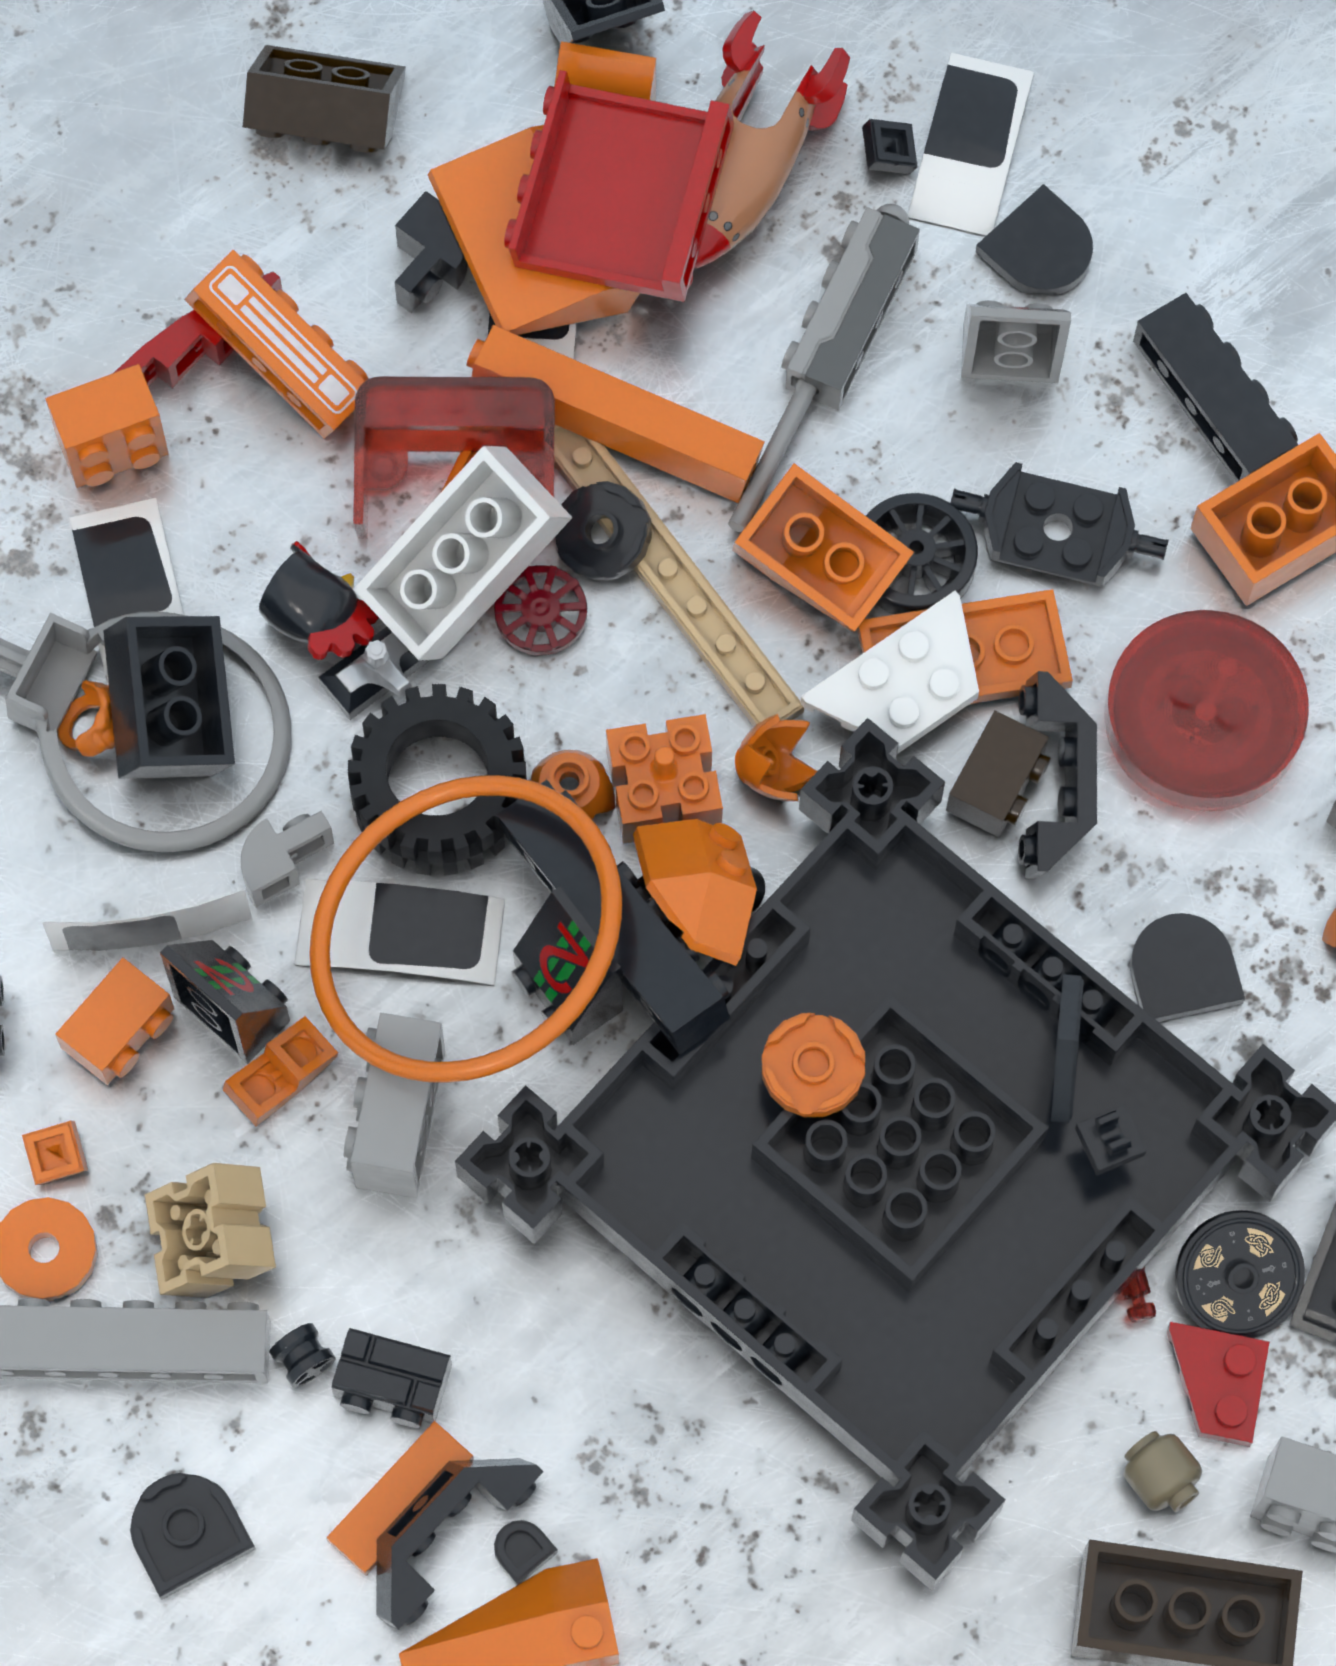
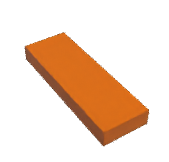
[326,1421,474,1576]

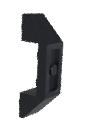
[1018,671,1097,879]
[376,1458,544,1630]

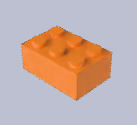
[1190,433,1336,606]

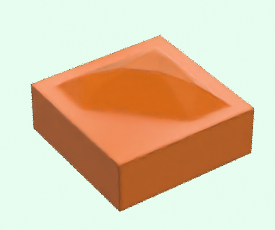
[22,1120,88,1185]

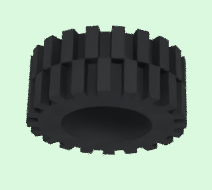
[348,684,527,876]

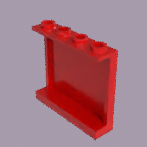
[504,70,734,302]

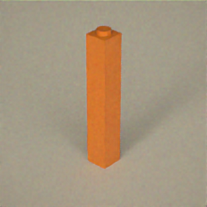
[466,325,765,503]

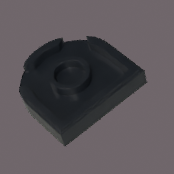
[975,184,1093,295]
[1130,913,1245,1022]
[130,1473,256,1600]

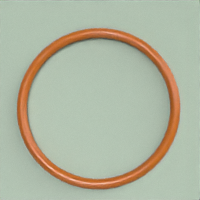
[309,775,622,1083]

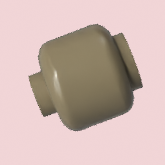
[1123,1431,1202,1512]

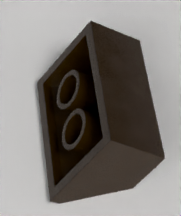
[242,45,406,153]

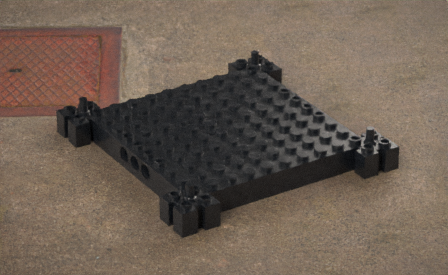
[455,718,1336,1591]

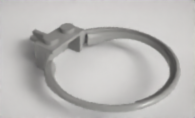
[0,611,291,852]

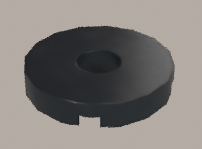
[555,481,652,581]

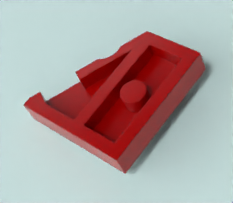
[1167,1322,1270,1447]

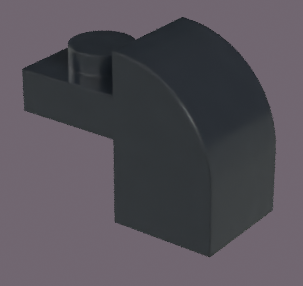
[394,191,468,313]

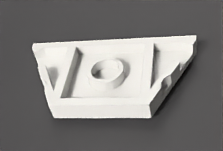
[800,590,979,754]

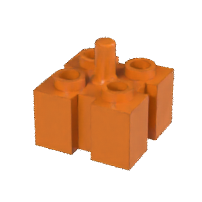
[606,714,723,844]

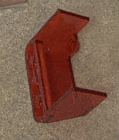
[353,376,556,540]

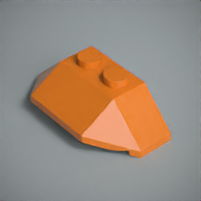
[633,819,757,966]

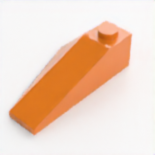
[399,1558,619,1666]

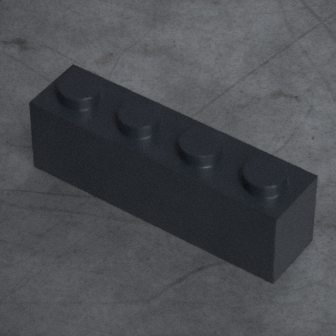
[1133,293,1298,482]

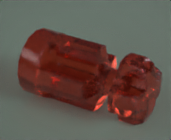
[1121,1266,1156,1323]

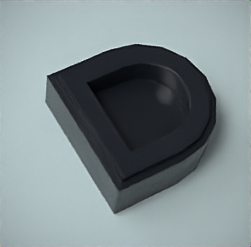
[494,1520,558,1586]

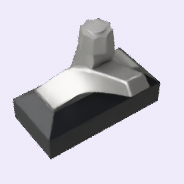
[318,626,429,720]

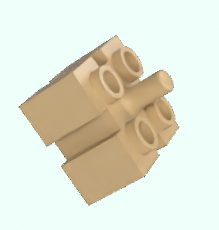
[144,1163,276,1298]

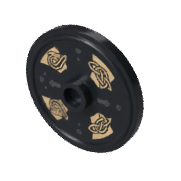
[1175,1210,1305,1338]

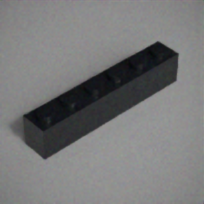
[497,780,731,1054]

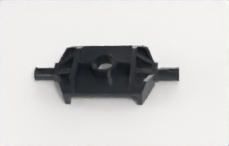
[950,462,1169,586]

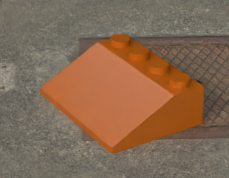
[428,125,640,335]

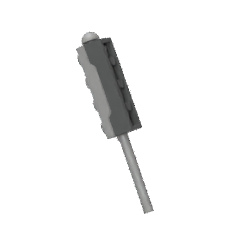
[728,204,920,533]

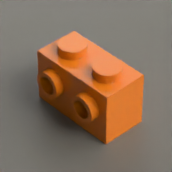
[55,957,174,1086]

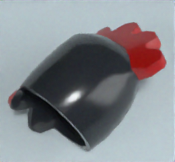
[259,541,379,660]

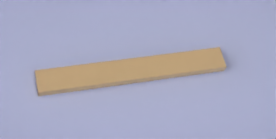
[534,422,804,727]

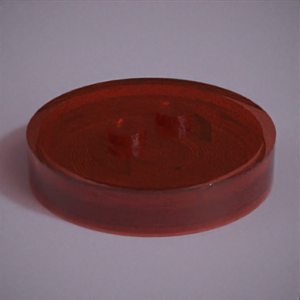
[1104,610,1309,812]

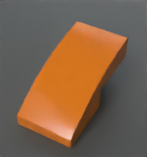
[223,1016,338,1127]

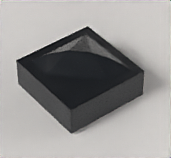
[862,119,918,174]

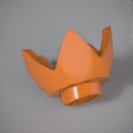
[735,714,817,801]
[531,750,616,820]

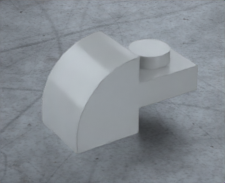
[241,810,334,908]

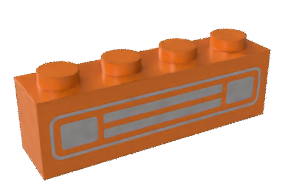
[184,249,374,439]

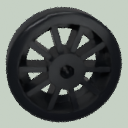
[866,493,978,614]

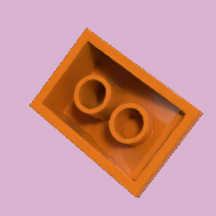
[732,463,914,632]

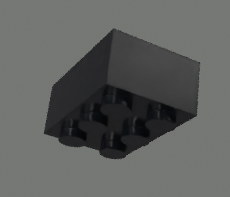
[103,616,235,779]

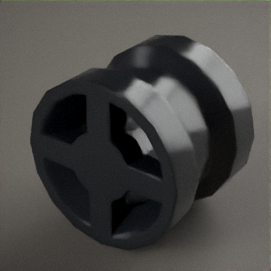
[269,1323,336,1388]

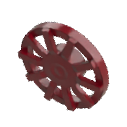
[494,565,587,656]

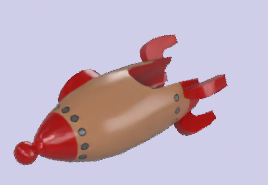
[689,10,850,287]

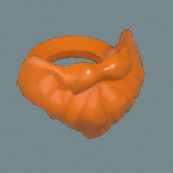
[58,680,115,757]

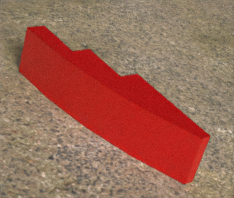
[114,271,282,389]

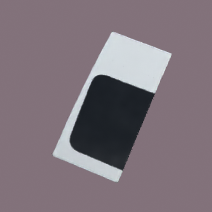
[908,53,1034,236]
[69,498,183,685]
[294,879,505,985]
[42,889,252,951]

